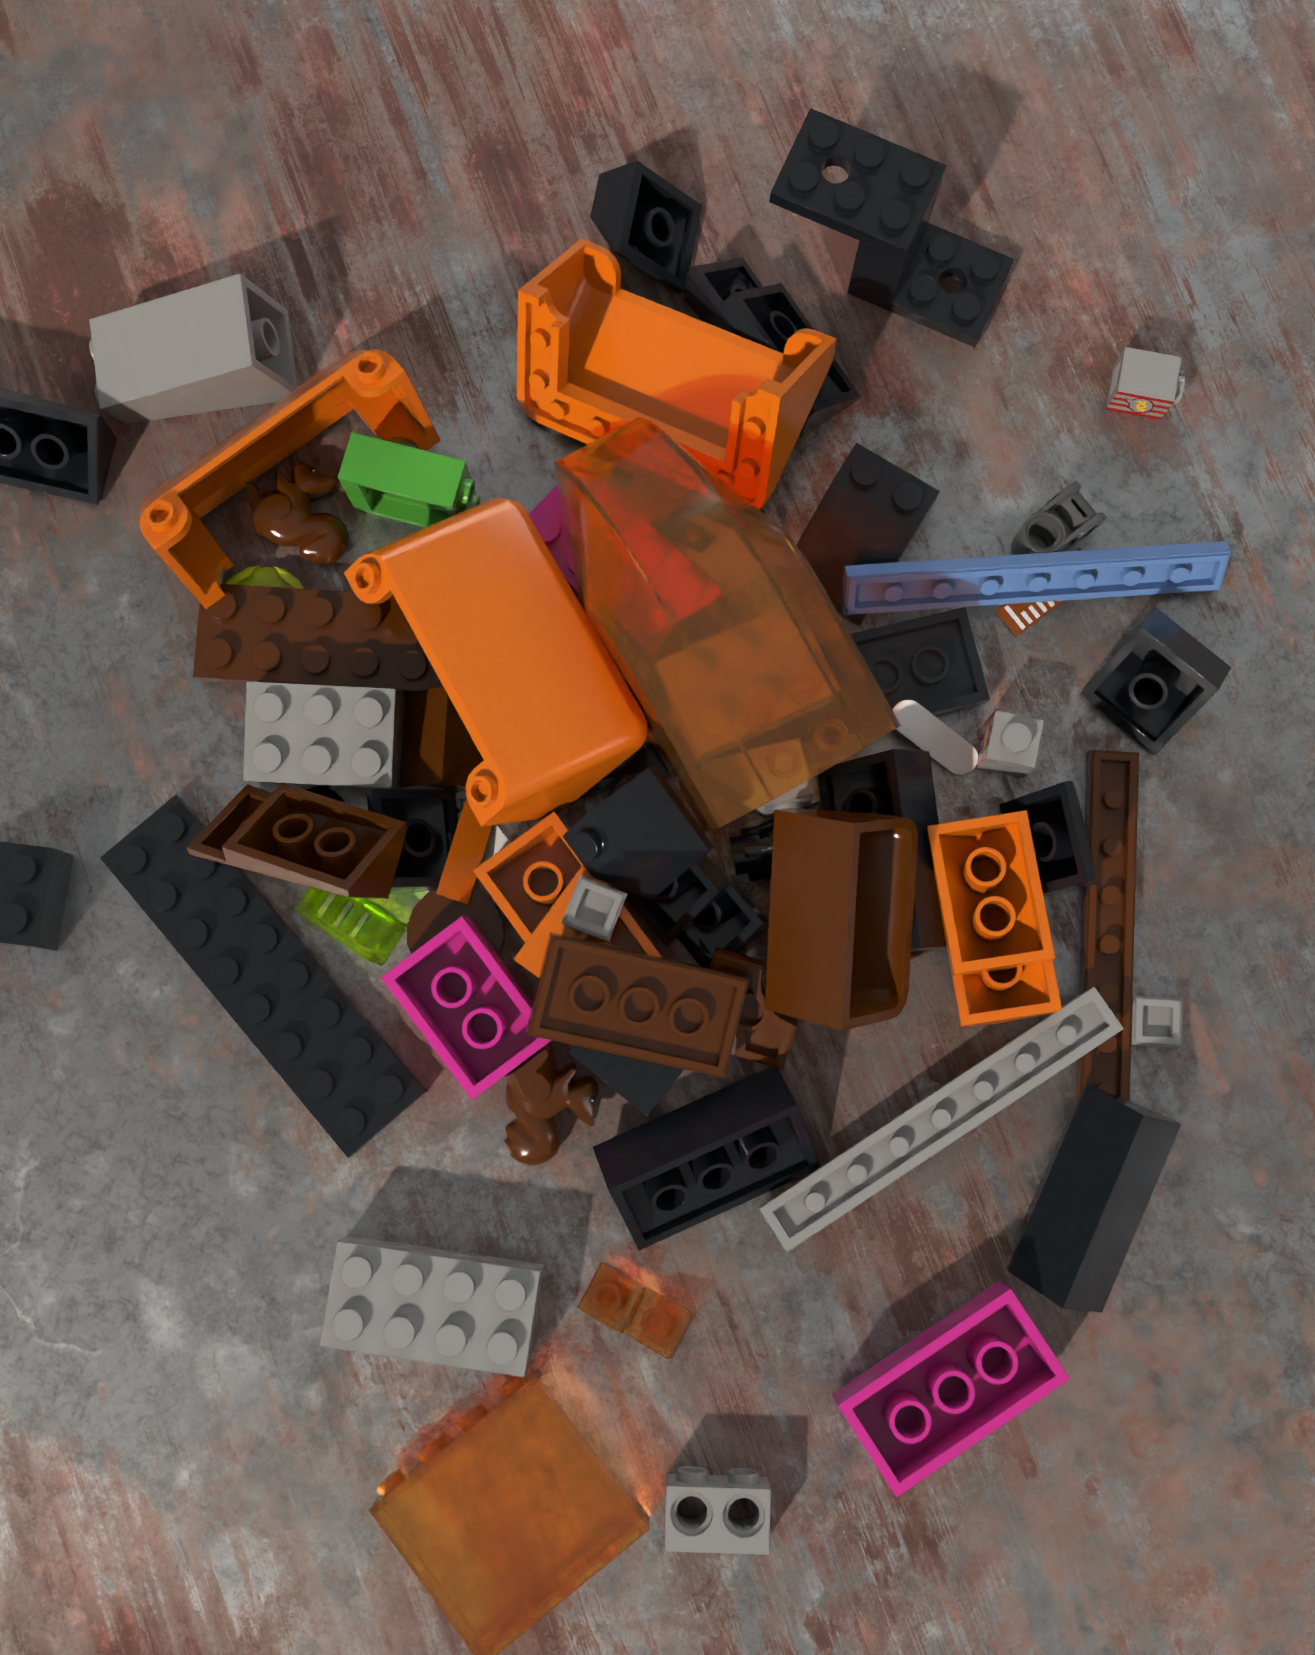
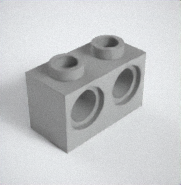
[664,1466,771,1555]

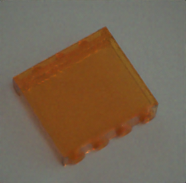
[369,1368,650,1655]

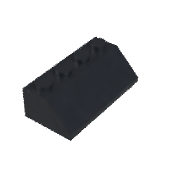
[817,749,947,953]
[593,1065,820,1250]

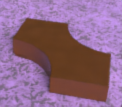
[709,947,797,1070]

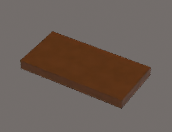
[526,932,749,1078]

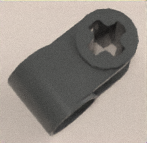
[1011,481,1107,555]

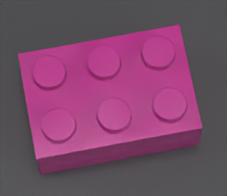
[380,914,552,1100]

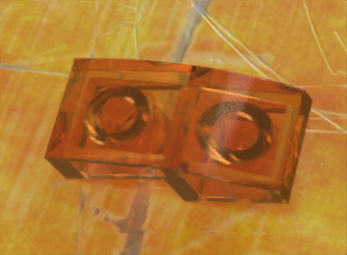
[577,1262,696,1360]

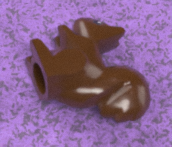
[245,462,349,564]
[504,1044,599,1166]

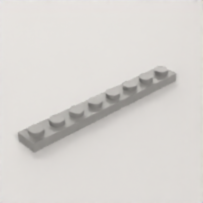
[759,987,1124,1252]

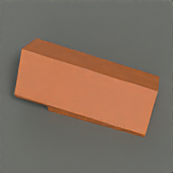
[926,810,1062,1027]

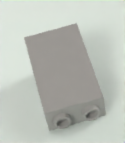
[89,274,298,424]

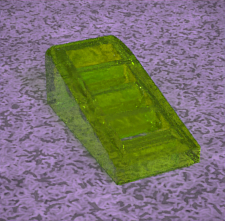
[294,887,407,966]

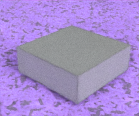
[561,875,627,942]
[1131,995,1183,1048]

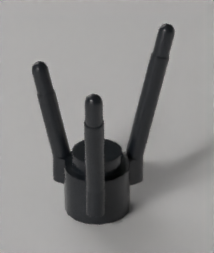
[730,802,822,882]

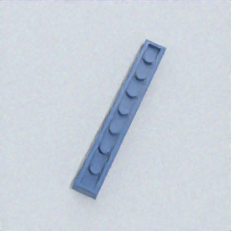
[841,541,1231,615]

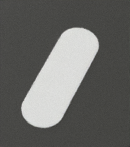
[891,700,978,775]

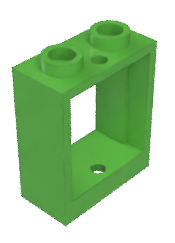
[338,432,481,527]

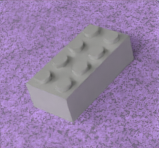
[319,1235,545,1377]

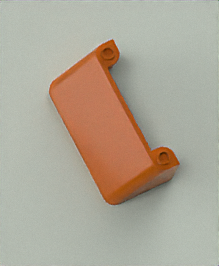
[517,238,837,513]
[139,349,441,610]
[344,498,647,827]

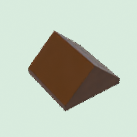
[400,686,484,792]

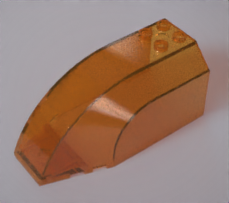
[554,416,901,832]

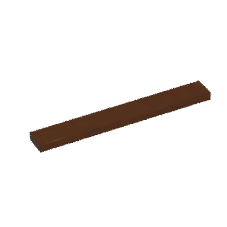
[1076,750,1139,1102]

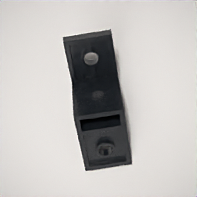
[769,108,1014,348]

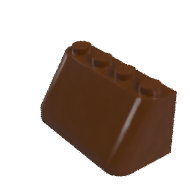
[765,808,918,1031]

